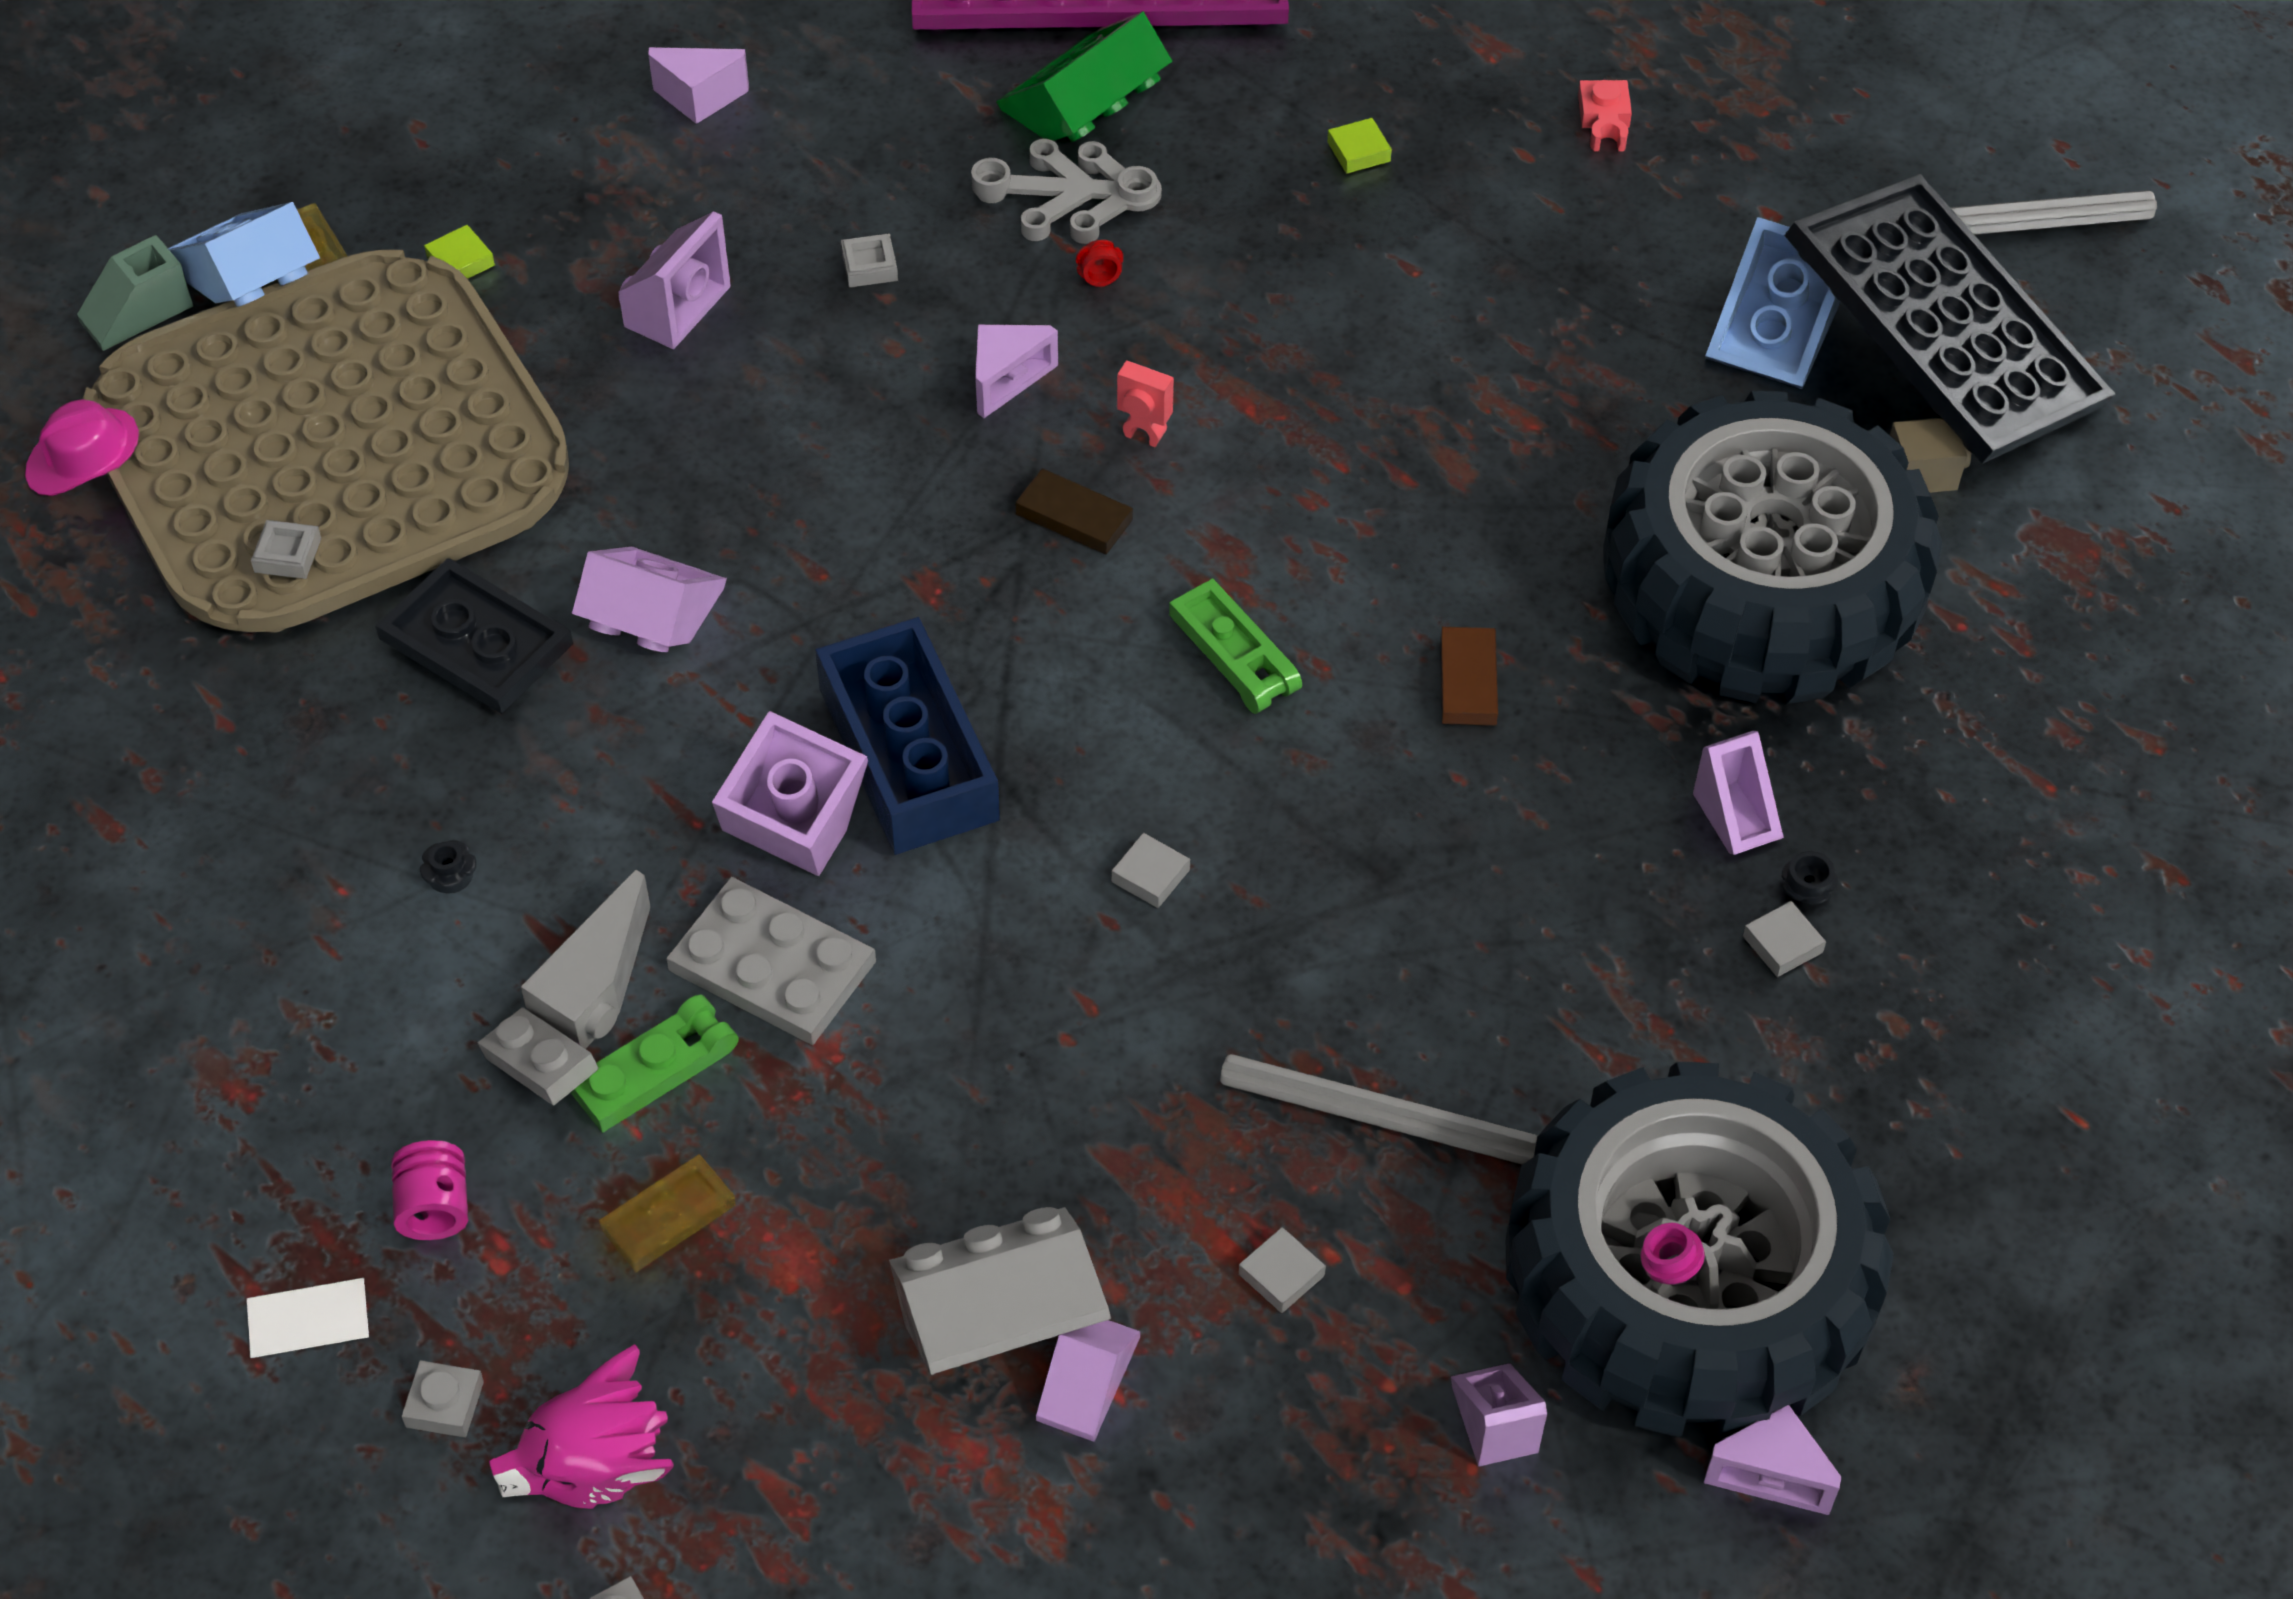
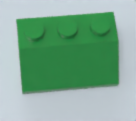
[996,11,1172,142]

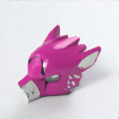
[489,1344,674,1509]

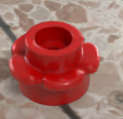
[1075,239,1124,287]

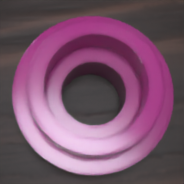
[1641,1223,1705,1284]

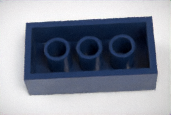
[815,617,1000,855]

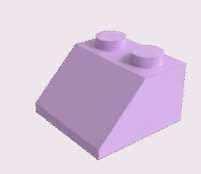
[618,211,731,350]
[572,547,727,652]
[712,711,868,876]

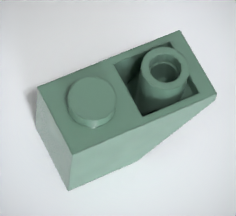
[77,235,193,351]

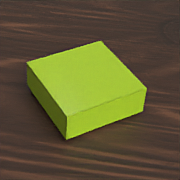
[1327,118,1392,174]
[424,225,495,279]

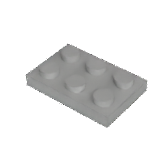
[666,877,876,1046]

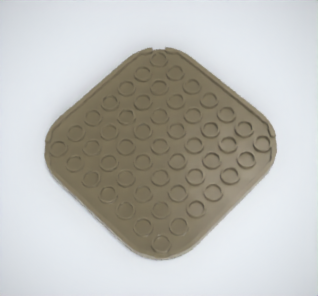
[83,250,569,633]

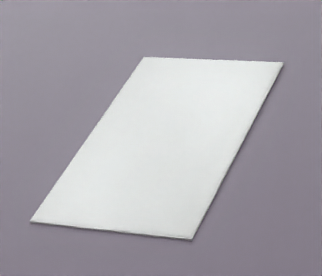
[247,1278,369,1358]

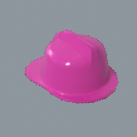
[25,399,139,496]

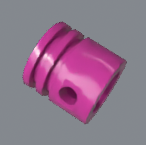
[391,1140,468,1241]

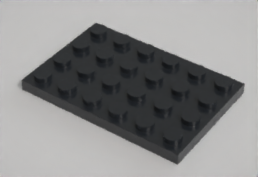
[1784,174,2115,464]

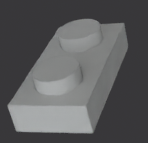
[478,1007,599,1106]

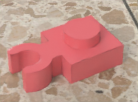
[1578,80,1632,151]
[1117,360,1174,447]

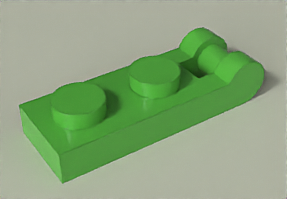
[1169,578,1302,714]
[570,994,739,1133]

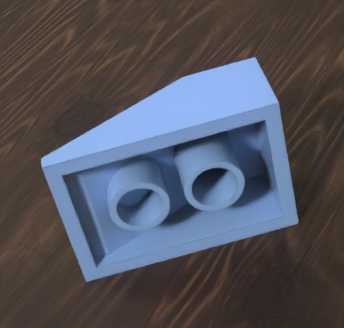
[168,202,320,307]
[1705,217,1840,389]

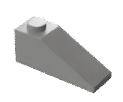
[521,870,651,1049]

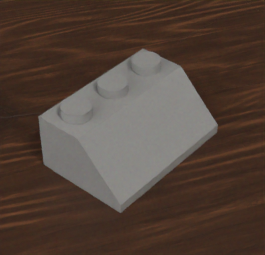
[889,1207,1111,1375]

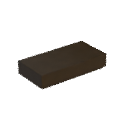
[1015,468,1133,555]

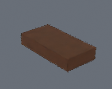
[1440,627,1498,726]

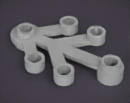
[971,139,1162,244]

